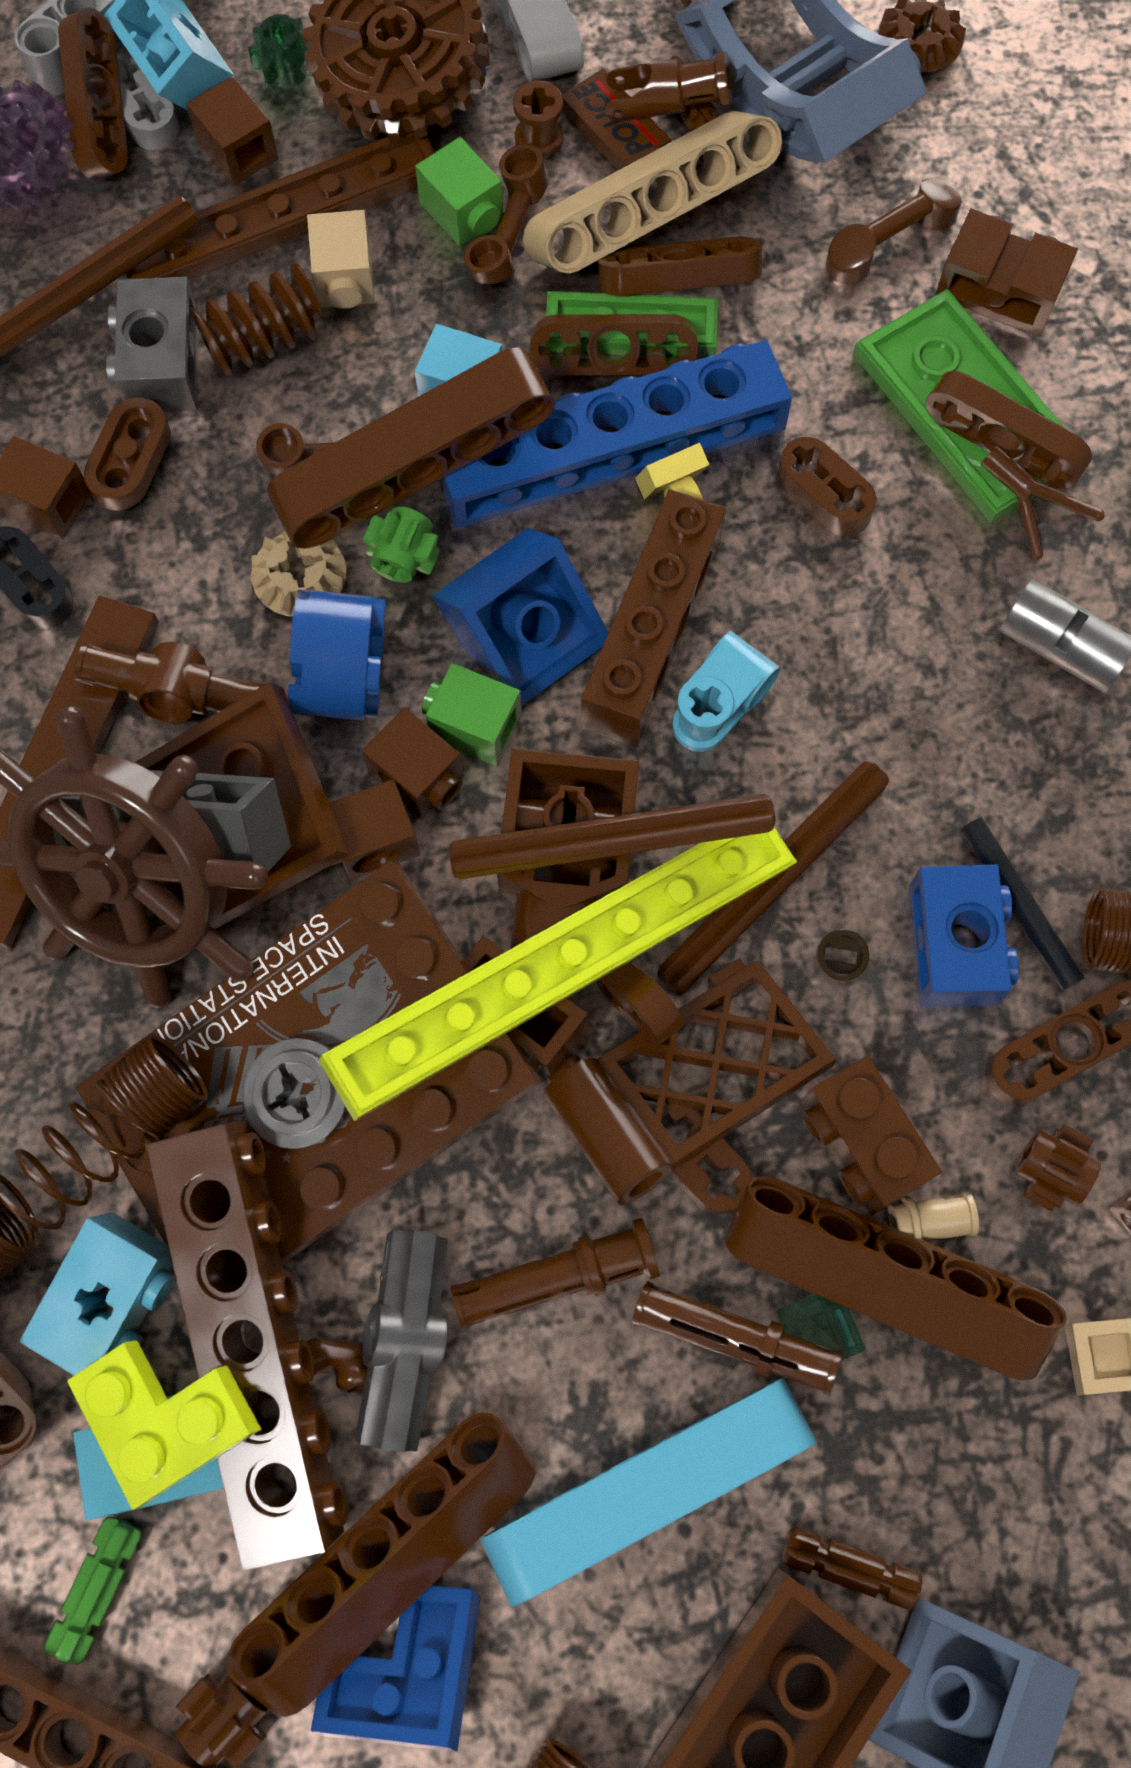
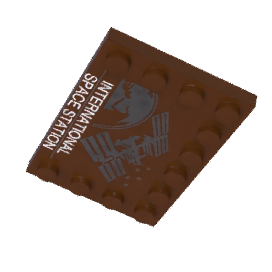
[75,859,543,1285]

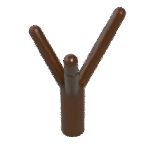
[980,445,1105,560]

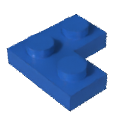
[310,1586,481,1752]

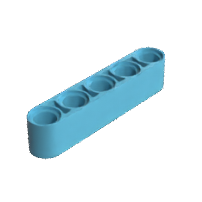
[480,1377,817,1607]

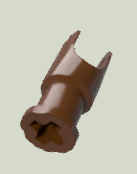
[605,51,733,121]

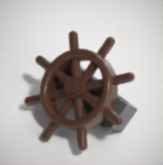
[0,705,291,1008]

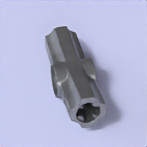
[355,1230,448,1452]

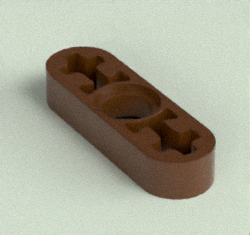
[58,7,128,180]
[598,236,762,296]
[529,314,698,375]
[925,371,1092,489]
[985,980,1131,1106]

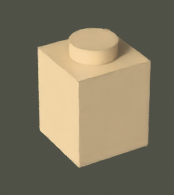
[307,210,375,309]

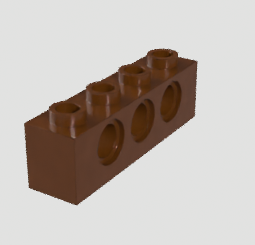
[580,489,726,748]

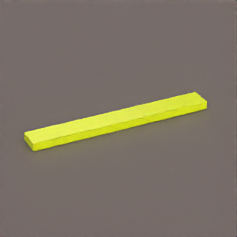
[318,827,797,1121]

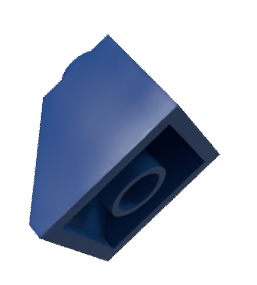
[432,528,609,706]

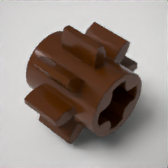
[1015,1124,1101,1212]
[175,1673,268,1768]

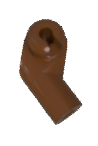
[306,1337,368,1393]

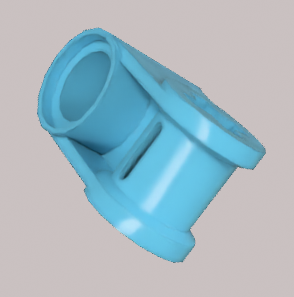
[672,632,781,752]

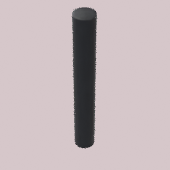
[960,818,1085,991]

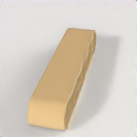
[523,111,782,273]

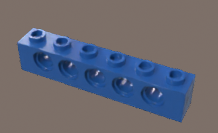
[439,340,792,529]

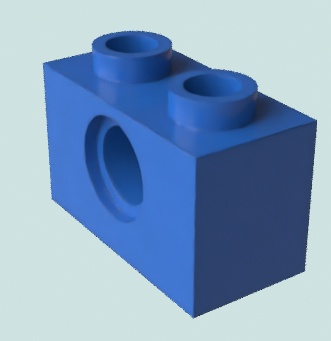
[909,864,1019,1008]

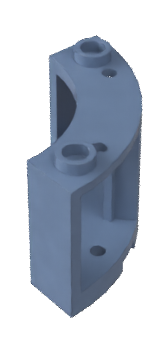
[674,0,927,162]

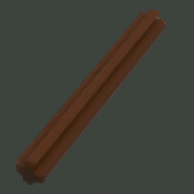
[0,196,198,358]
[657,761,889,994]
[449,794,776,879]

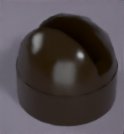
[815,929,870,981]

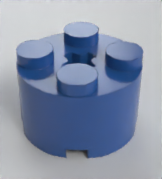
[288,589,386,721]

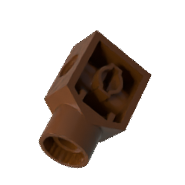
[497,748,640,949]

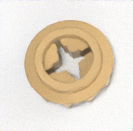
[250,530,347,617]

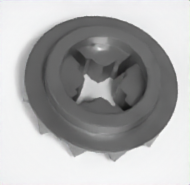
[243,1038,346,1149]

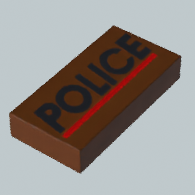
[562,68,671,170]

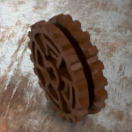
[303,0,490,142]

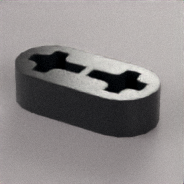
[0,526,74,629]

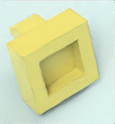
[635,443,709,500]

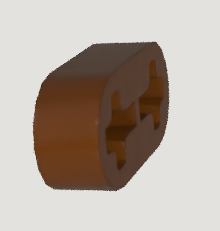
[778,436,877,536]
[596,961,685,1046]
[654,1104,752,1216]

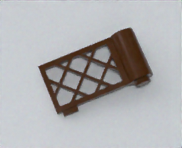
[543,958,836,1205]

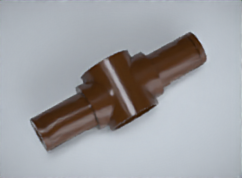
[74,642,265,725]

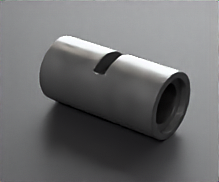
[999,579,1131,694]

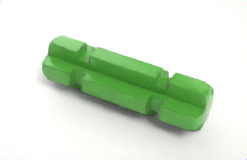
[45,1516,141,1665]

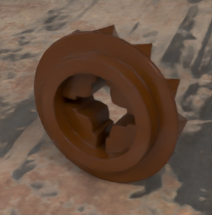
[878,0,966,72]

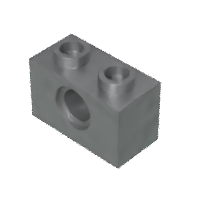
[106,277,199,412]

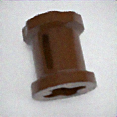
[513,80,563,160]

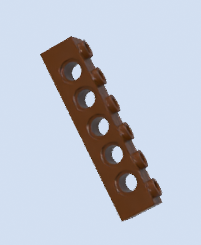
[146,1120,347,1571]

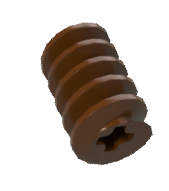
[190,263,323,377]

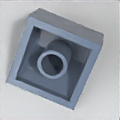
[868,1598,1080,1768]

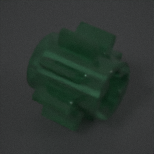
[248,14,315,88]

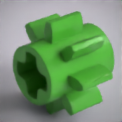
[362,507,441,583]

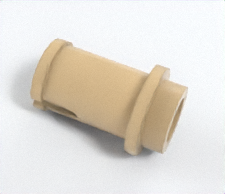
[888,1192,979,1241]

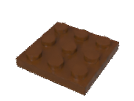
[134,682,349,929]

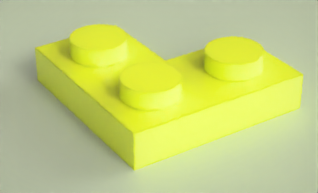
[67,1340,261,1510]

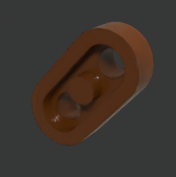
[84,397,171,510]

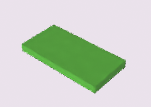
[853,289,1066,524]

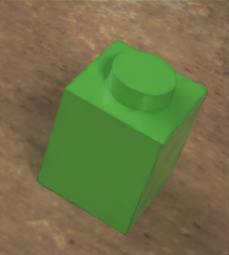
[415,137,503,247]
[422,663,522,766]

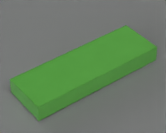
[545,291,718,358]

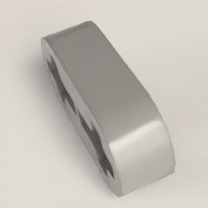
[117,52,180,150]

